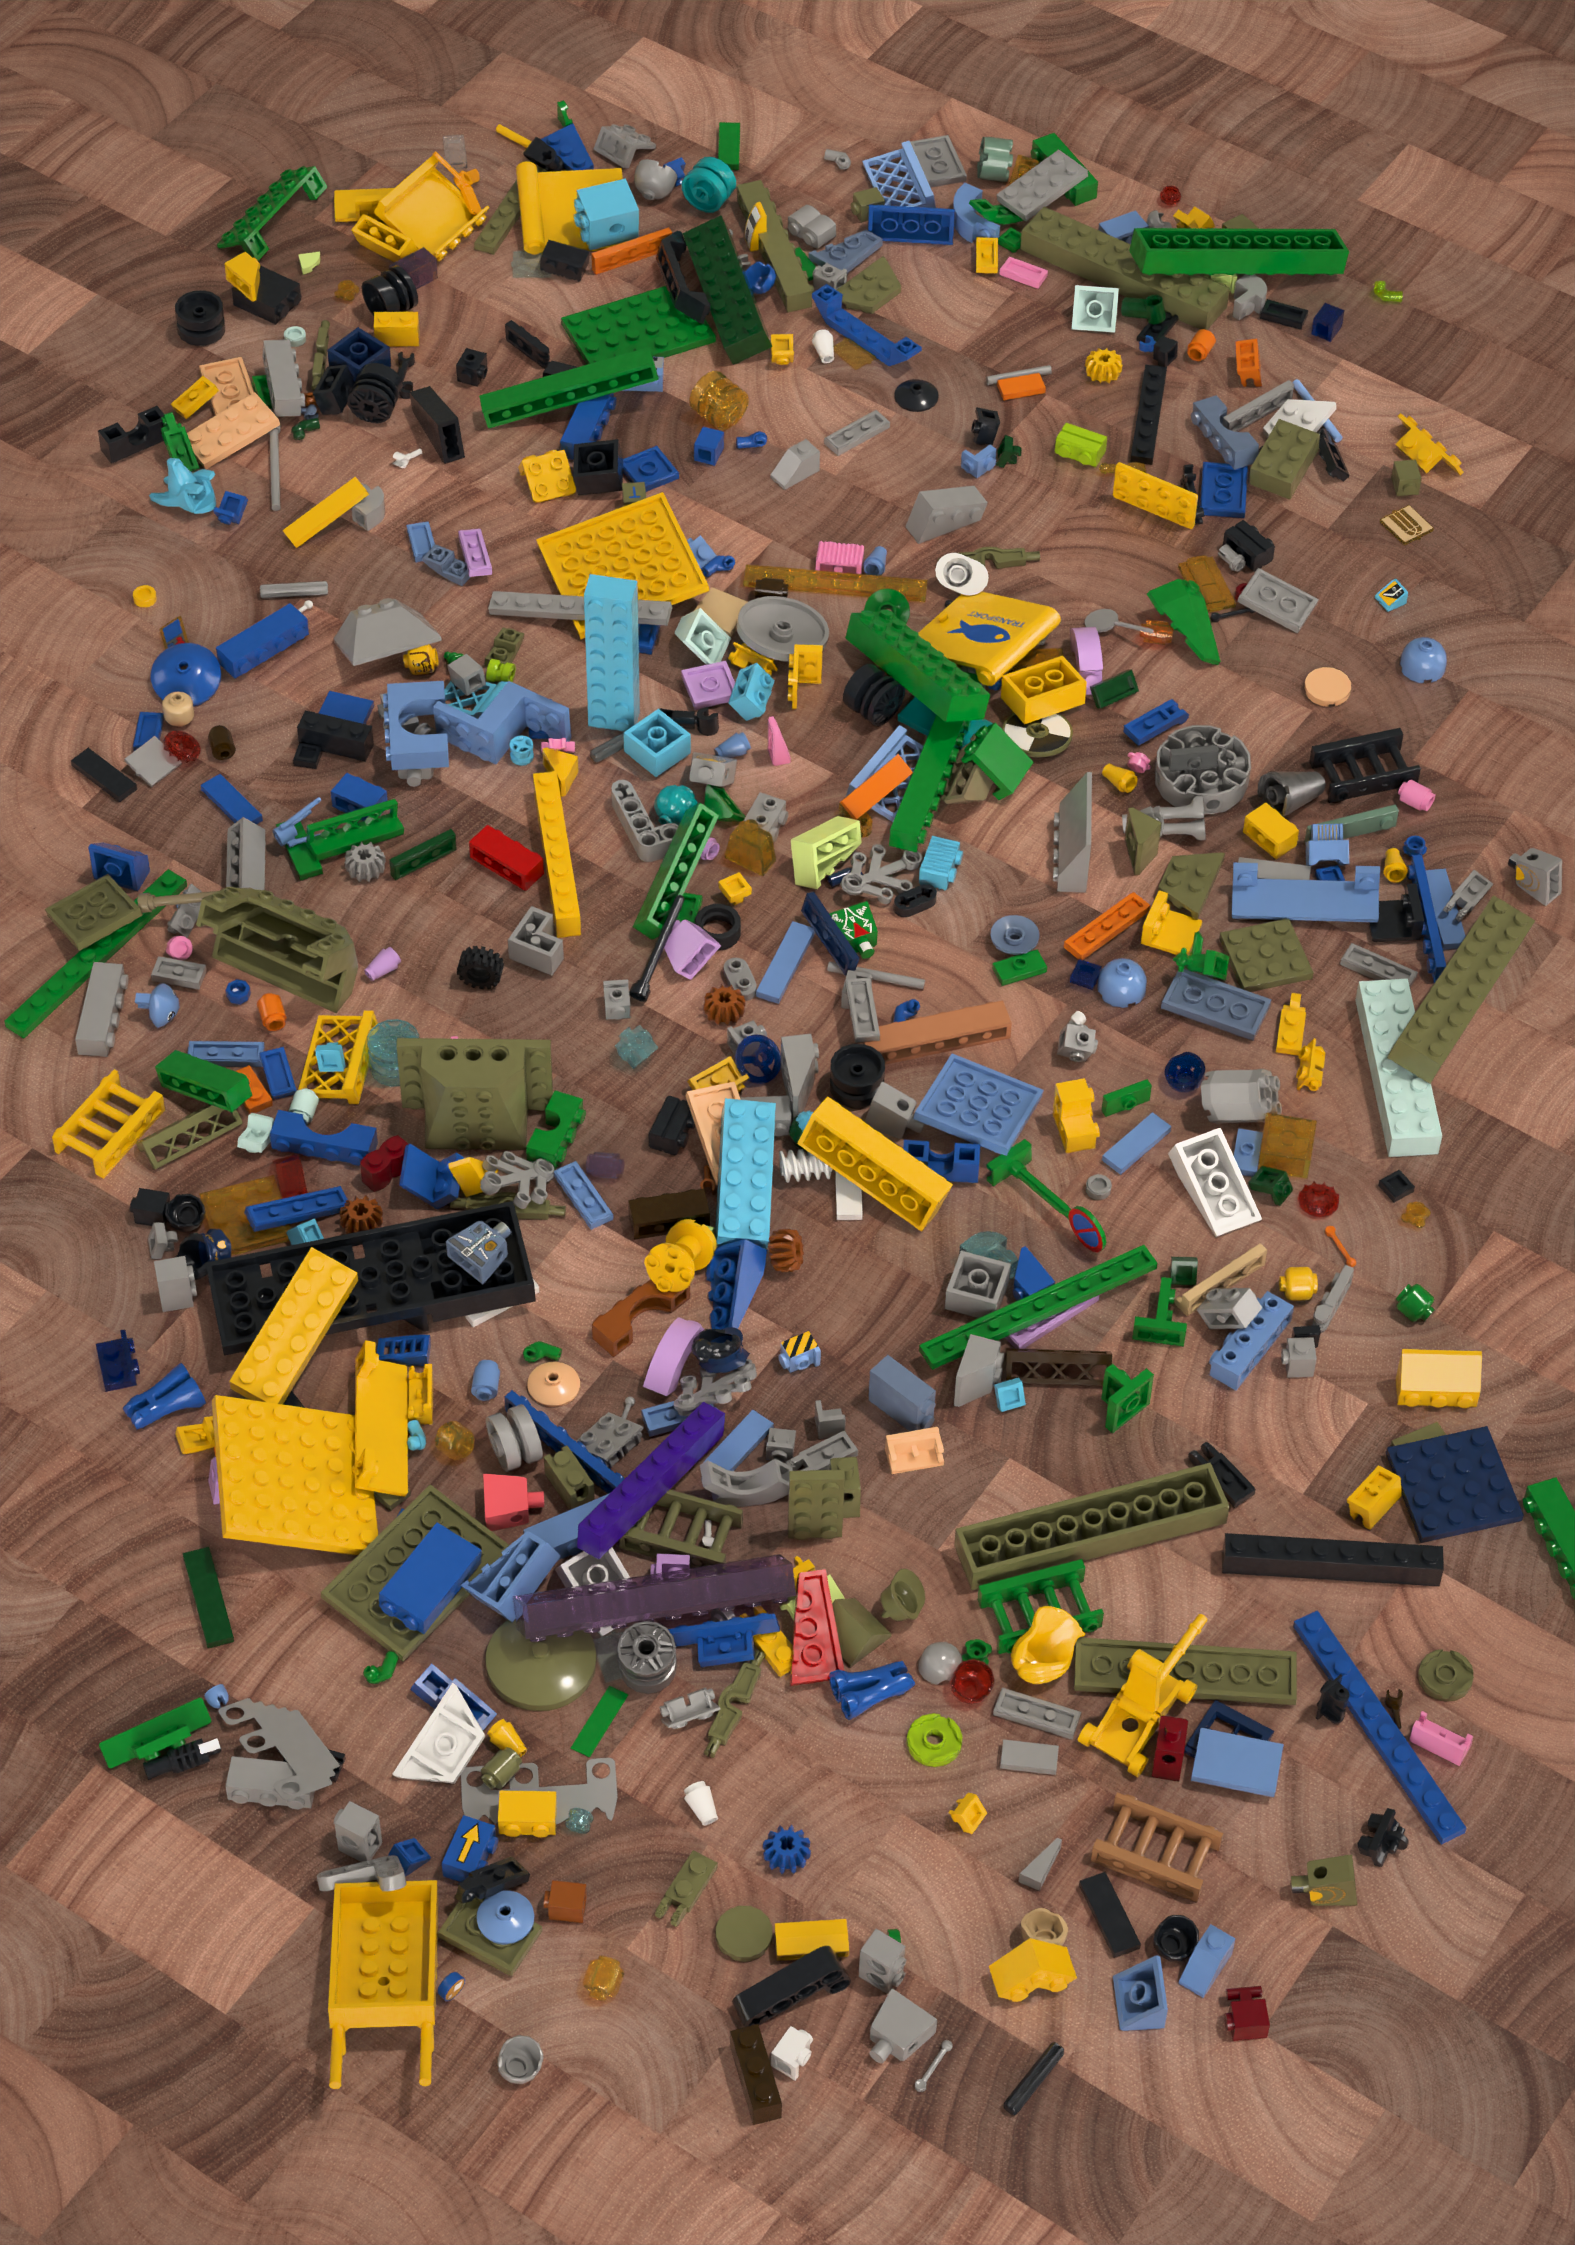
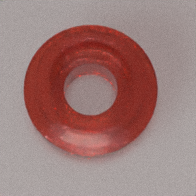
[1160,186,1181,205]

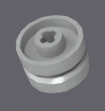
[485,1404,543,1472]

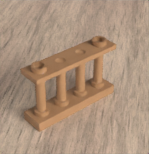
[1091,1792,1223,1903]

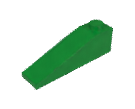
[1147,579,1221,665]

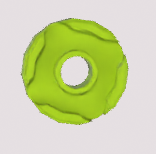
[907,1713,963,1767]

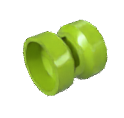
[486,659,516,683]

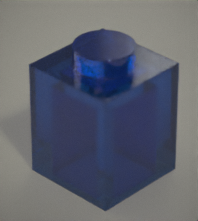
[1311,303,1345,342]

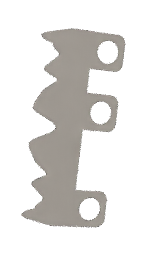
[461,1758,617,1824]

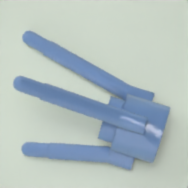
[272,797,321,848]

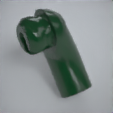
[291,418,320,440]

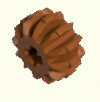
[704,984,745,1026]
[340,1195,383,1234]
[768,1229,804,1272]

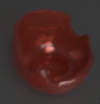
[950,1659,995,1705]

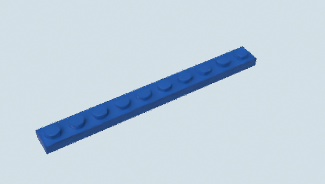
[1293,1610,1466,1845]

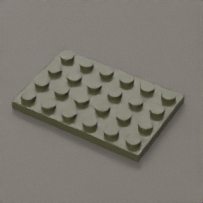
[321,1485,510,1662]

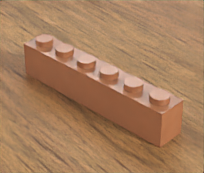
[859,1000,1012,1065]

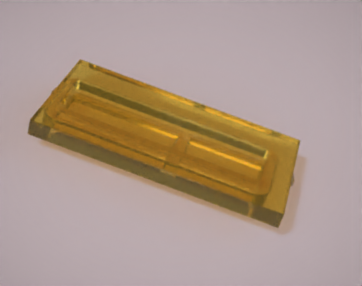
[1178,555,1236,613]

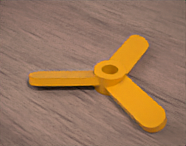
[433,151,481,216]

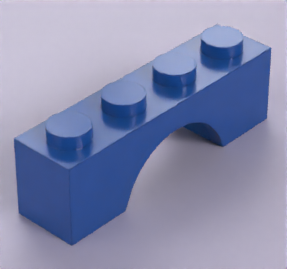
[270,1110,378,1166]

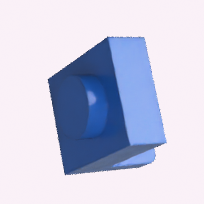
[213,491,248,525]

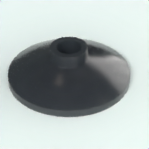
[895,379,939,412]

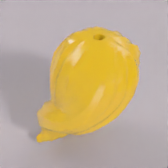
[1011,1606,1085,1684]

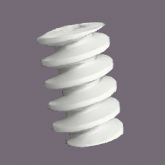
[779,1149,833,1183]

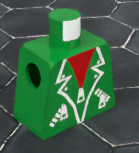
[829,901,878,959]

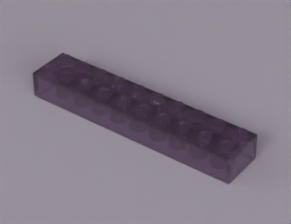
[513,1554,796,1642]

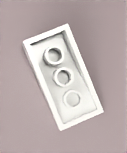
[1168,1128,1262,1237]

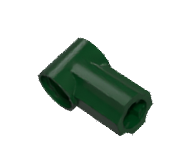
[1121,295,1166,324]

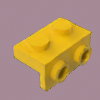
[687,1056,749,1092]

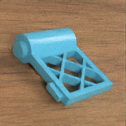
[444,681,507,719]

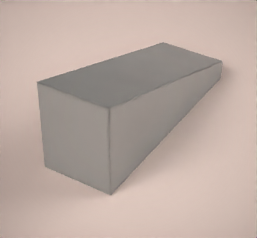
[1018,1838,1062,1891]

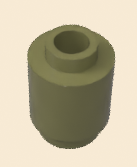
[481,1747,522,1789]

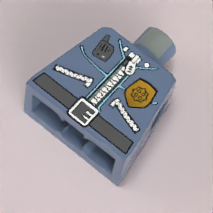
[446,1221,511,1284]

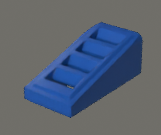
[376,1335,431,1366]

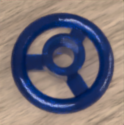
[735,1034,781,1084]

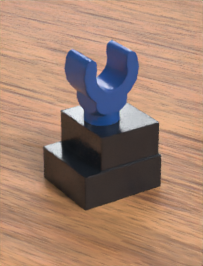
[1139,335,1178,367]

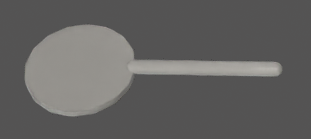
[1085,609,1154,633]

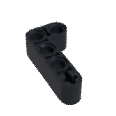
[732,1946,851,2027]

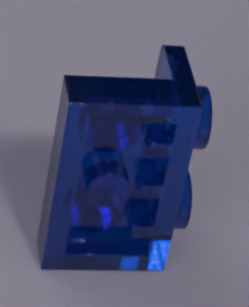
[96,1329,140,1392]

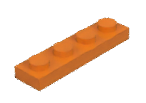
[591,227,672,275]
[1064,892,1151,961]

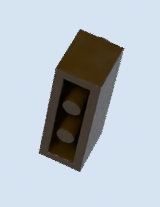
[628,1189,710,1240]
[730,2024,782,2125]

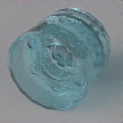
[367,1019,419,1087]

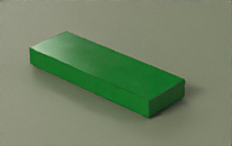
[718,122,740,170]
[276,821,323,881]

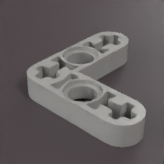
[316,1855,407,1891]

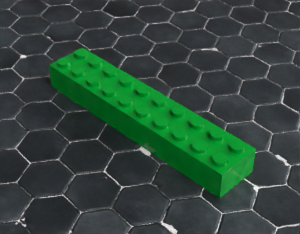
[1129,228,1349,275]

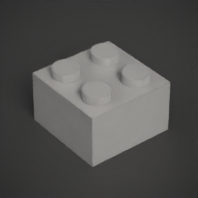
[945,1251,1011,1318]

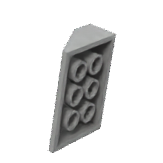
[1053,772,1092,893]

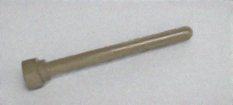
[138,888,253,913]

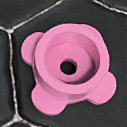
[1127,752,1151,773]

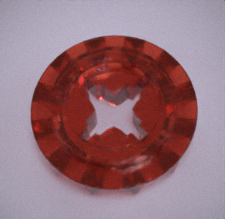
[163,731,201,763]
[1298,1181,1339,1217]

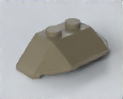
[939,734,993,804]

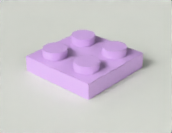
[681,661,735,710]

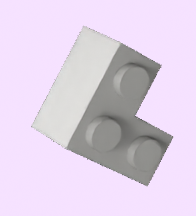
[508,906,564,975]

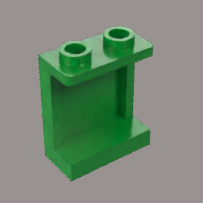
[961,722,1033,800]

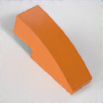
[840,754,913,820]

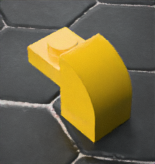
[1173,206,1215,228]

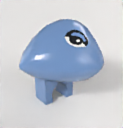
[135,983,180,1028]

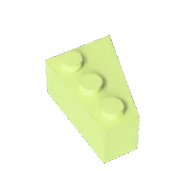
[791,816,862,889]

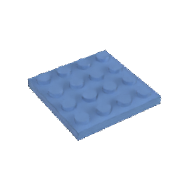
[913,1053,1044,1156]

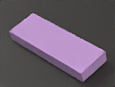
[458,529,492,577]

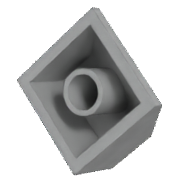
[954,1334,1004,1407]

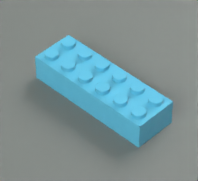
[715,1098,776,1250]

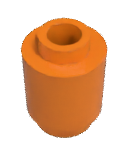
[1187,329,1216,361]
[257,993,287,1031]

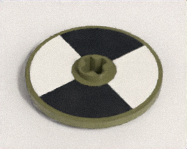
[1002,713,1073,757]

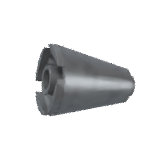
[1258,772,1325,817]

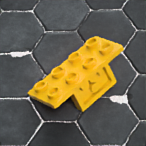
[334,188,394,222]
[1113,462,1198,529]

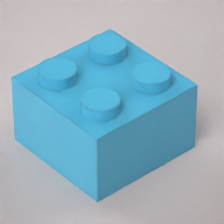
[624,709,691,777]

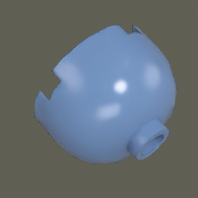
[1400,637,1447,683]
[1097,958,1147,1008]

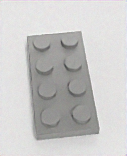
[997,150,1088,221]

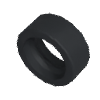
[695,904,741,950]

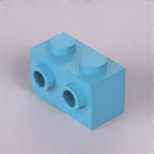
[728,663,775,721]

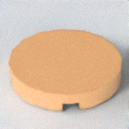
[1304,667,1351,707]

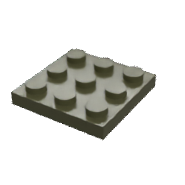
[45,874,143,951]
[1219,919,1314,992]

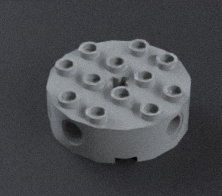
[1155,725,1251,814]

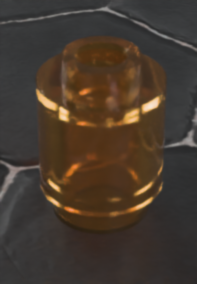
[1140,619,1174,645]

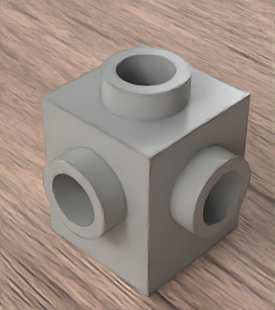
[1057,1023,1098,1062]

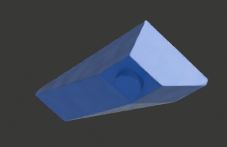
[706,1239,767,1329]

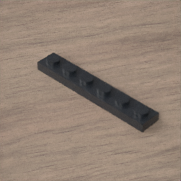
[1130,364,1167,465]

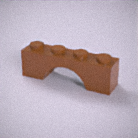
[592,1279,690,1358]

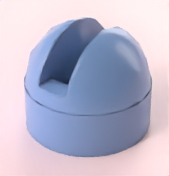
[204,1684,229,1709]

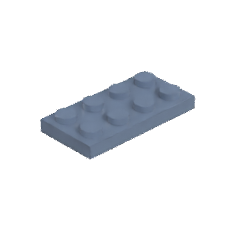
[1161,969,1272,1041]

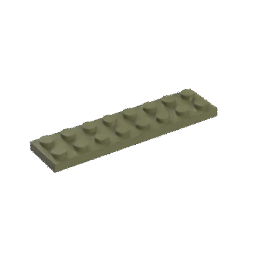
[1074,1637,1297,1705]

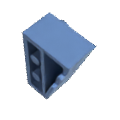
[461,1531,561,1623]

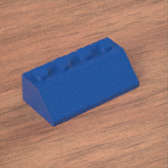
[868,205,955,245]

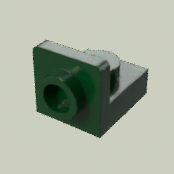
[1248,1166,1293,1205]

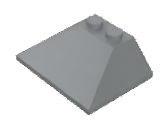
[334,598,442,666]

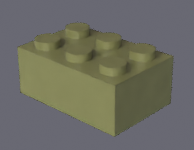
[1250,419,1320,500]

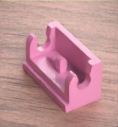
[1409,1711,1473,1766]

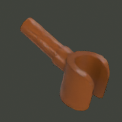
[700,1165,715,1195]

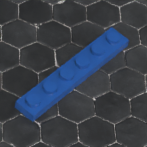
[1407,855,1446,983]
[504,1390,625,1494]

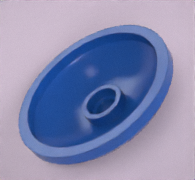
[151,643,221,707]

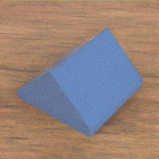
[1113,1955,1168,2031]

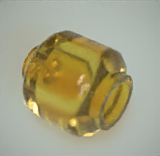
[435,1421,475,1460]
[583,1955,625,2001]

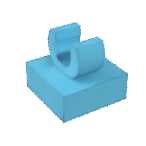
[315,1042,346,1072]
[994,1378,1026,1412]

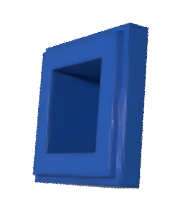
[388,1838,431,1876]

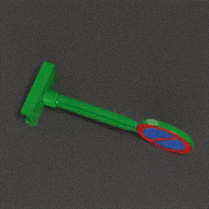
[986,1139,1107,1253]

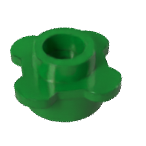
[962,1639,992,1668]

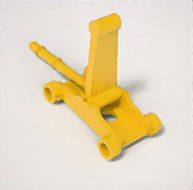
[1078,1614,1207,1777]

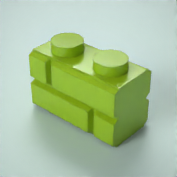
[1055,423,1107,467]

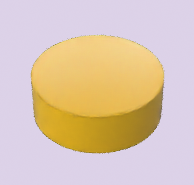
[133,585,157,607]

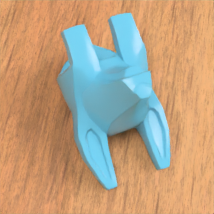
[149,458,216,514]

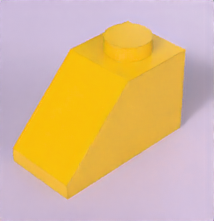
[224,252,260,302]

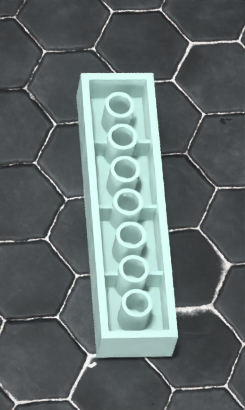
[1355,979,1442,1157]

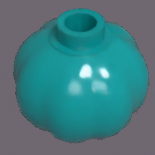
[654,785,698,826]

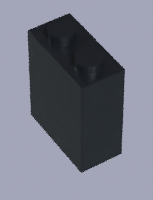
[232,265,302,325]

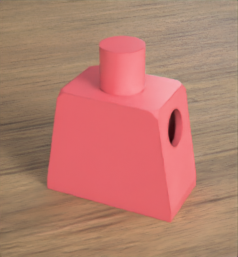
[483,1474,545,1531]

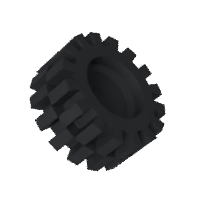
[457,946,504,990]

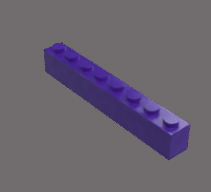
[577,1402,725,1559]

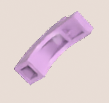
[1070,627,1103,695]
[643,1317,704,1396]

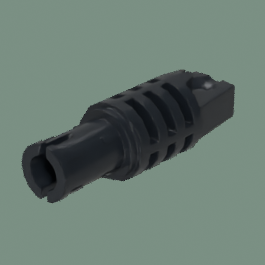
[143,1738,221,1780]

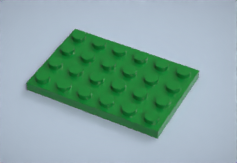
[561,286,716,364]

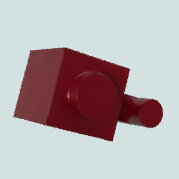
[1224,1986,1270,2041]

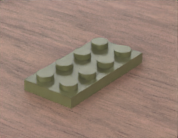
[788,1470,845,1540]

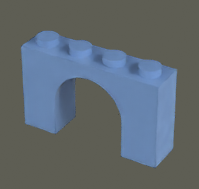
[383,681,449,770]

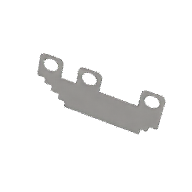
[218,1698,340,1800]

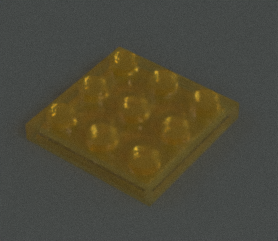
[199,1175,291,1256]

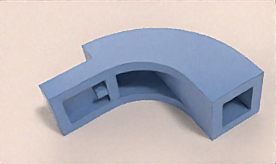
[953,183,1000,243]

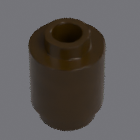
[755,578,788,598]
[208,725,236,760]

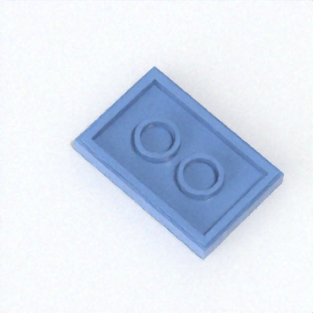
[1191,1728,1284,1798]

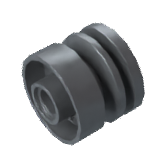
[617,1621,677,1694]

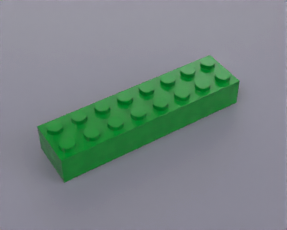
[845,609,990,722]

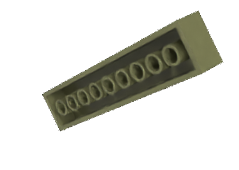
[1020,207,1230,330]
[1387,895,1535,1084]
[954,1462,1230,1590]

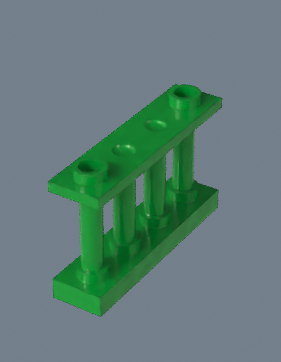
[977,1559,1104,1654]

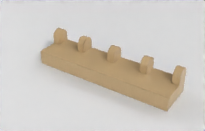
[1174,1243,1267,1316]

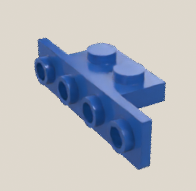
[668,1613,780,1667]

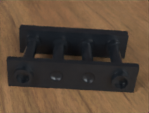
[1309,728,1421,803]

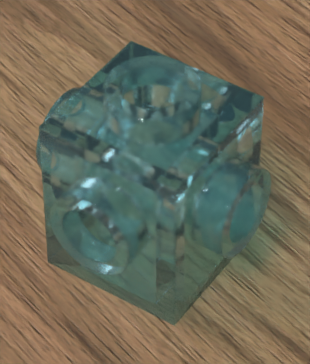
[615,1025,658,1069]

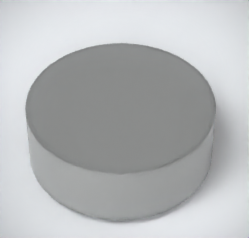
[1086,1174,1112,1200]

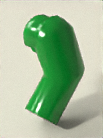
[363,1651,399,1684]

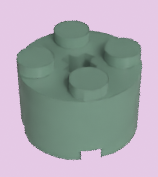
[977,137,1013,182]

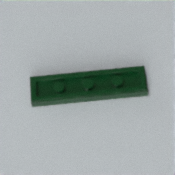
[182,1547,234,1649]

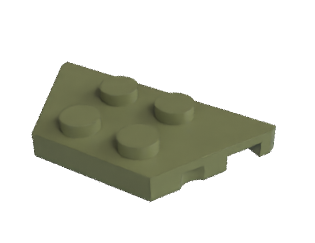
[837,256,901,314]
[1158,852,1225,920]

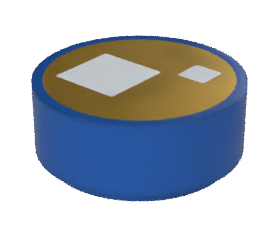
[438,1972,465,2001]

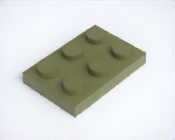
[438,1897,542,1977]

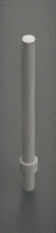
[268,409,281,511]

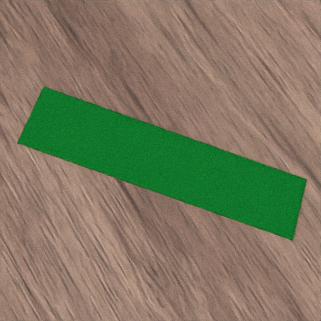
[571,1686,629,1757]

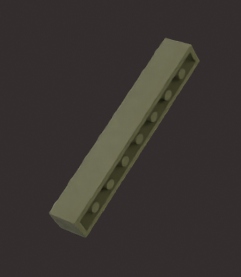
[737,180,814,313]

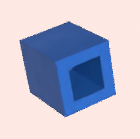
[694,427,724,466]

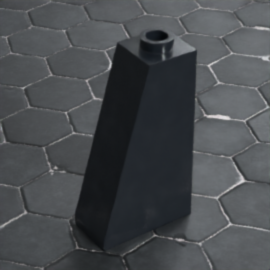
[409,386,465,464]

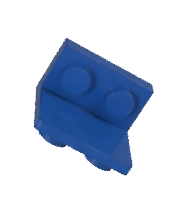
[399,1144,464,1210]

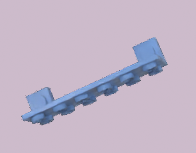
[1232,862,1380,922]

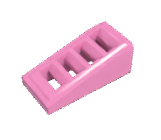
[768,716,791,766]

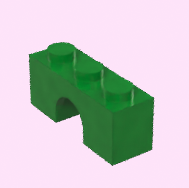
[526,1090,586,1171]

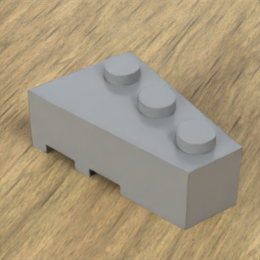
[905,486,988,544]

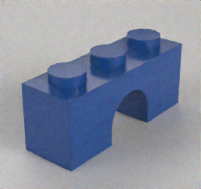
[903,1140,980,1183]

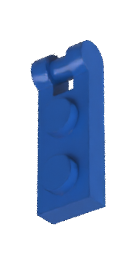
[1123,699,1189,746]

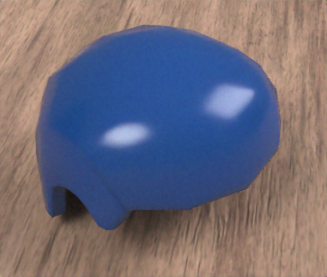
[745,261,776,294]

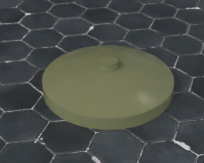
[486,1610,596,1711]

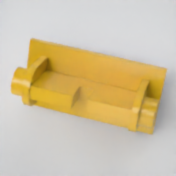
[728,642,778,676]
[1296,1038,1326,1091]

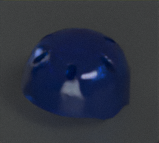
[1165,1052,1205,1093]

